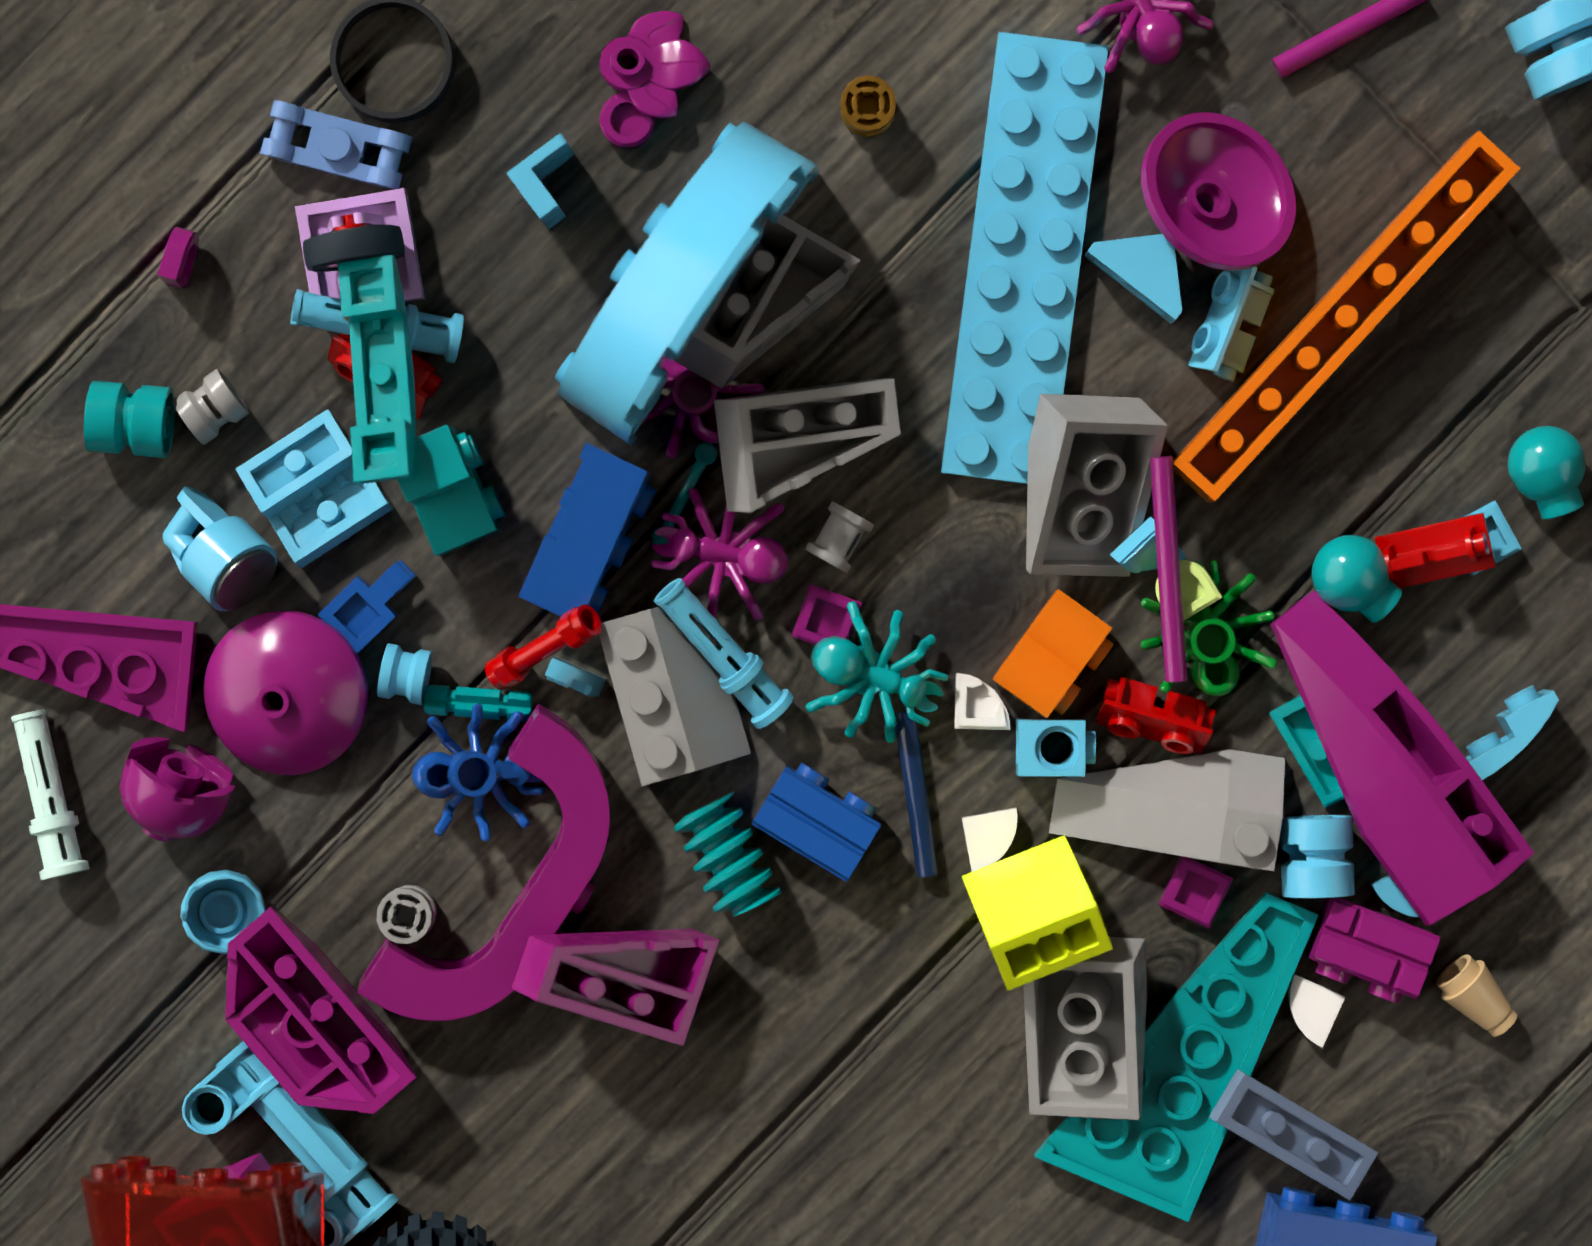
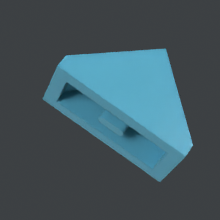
[1084,234,1182,324]

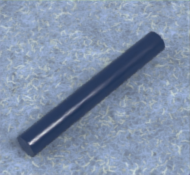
[894,710,939,877]

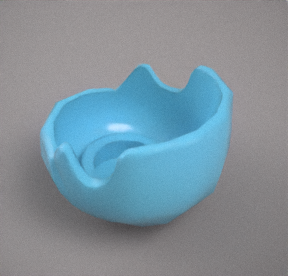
[180,869,266,954]

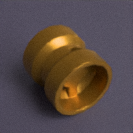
[840,75,896,138]

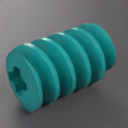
[673,792,782,917]

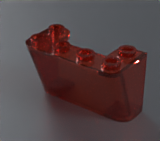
[80,1156,324,1246]

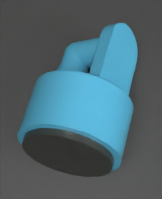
[163,486,277,611]

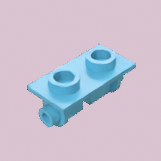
[1188,267,1274,382]

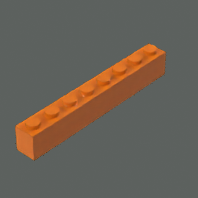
[1173,131,1520,503]

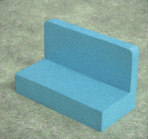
[506,133,575,230]

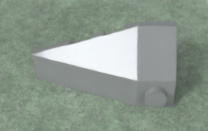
[1048,749,1285,871]

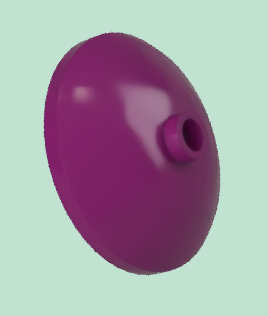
[1141,112,1296,271]
[204,610,368,775]

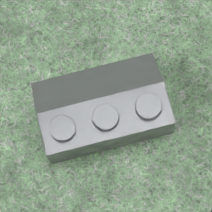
[599,594,751,786]

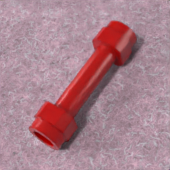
[485,604,602,690]

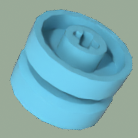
[1505,0,1592,100]

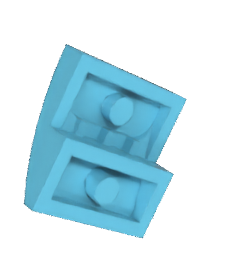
[236,409,393,568]

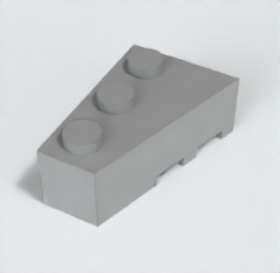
[714,379,901,513]

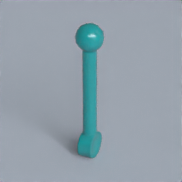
[651,443,717,545]

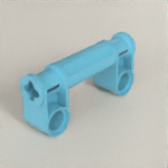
[182,1041,399,1246]

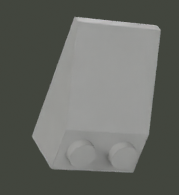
[1026,394,1168,577]
[1023,937,1147,1120]

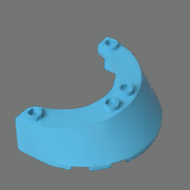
[554,122,819,446]

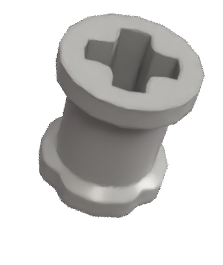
[805,501,874,573]

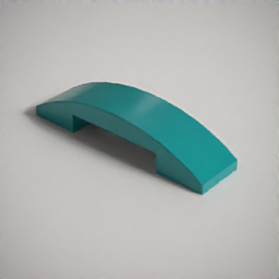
[338,255,416,485]

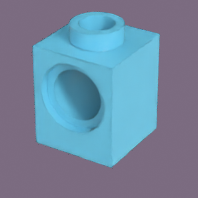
[1016,719,1096,777]

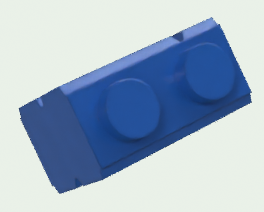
[751,762,881,882]

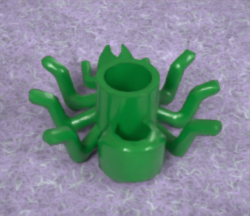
[1140,560,1277,696]

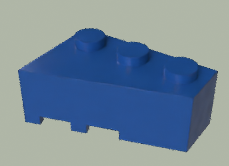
[518,443,657,616]
[1255,1187,1438,1246]

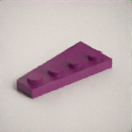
[0,604,198,732]

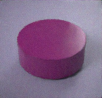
[600,92,656,149]

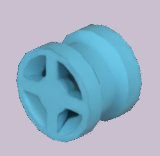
[377,643,433,705]

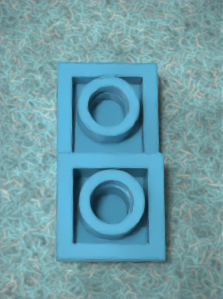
[1465,685,1559,780]

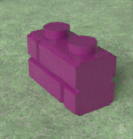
[1306,897,1440,1004]

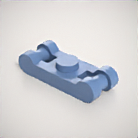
[260,100,413,190]

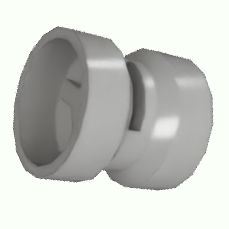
[172,368,250,445]
[376,885,438,944]

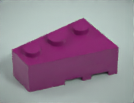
[511,929,719,1046]

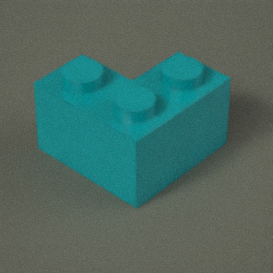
[397,424,505,557]

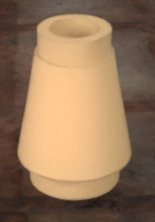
[1436,954,1517,1037]

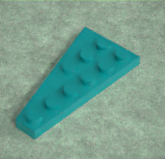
[1034,892,1319,1222]

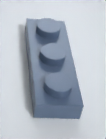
[1209,1069,1378,1200]

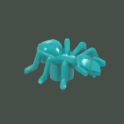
[805,601,948,743]

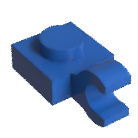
[318,560,416,654]

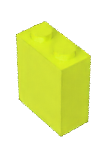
[962,835,1113,991]

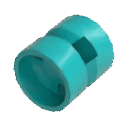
[84,381,175,458]

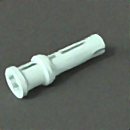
[11,709,90,881]

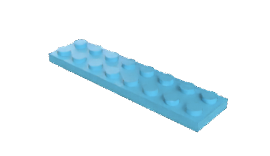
[941,32,1109,484]

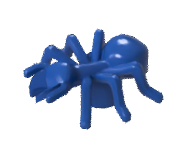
[412,704,545,841]

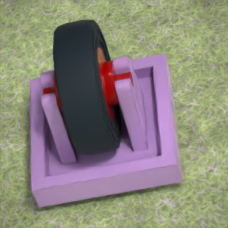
[295,188,425,303]

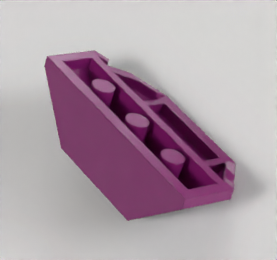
[225,906,417,1114]

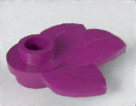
[599,11,711,118]

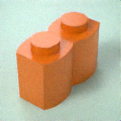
[991,589,1114,719]

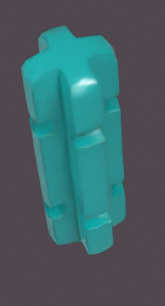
[423,684,533,722]

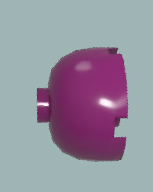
[119,737,235,841]

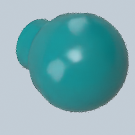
[1507,426,1586,519]
[1312,535,1402,623]

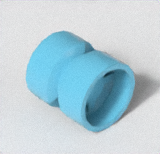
[1280,815,1355,898]

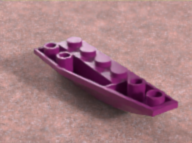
[1270,591,1534,926]

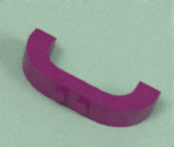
[358,704,610,1021]

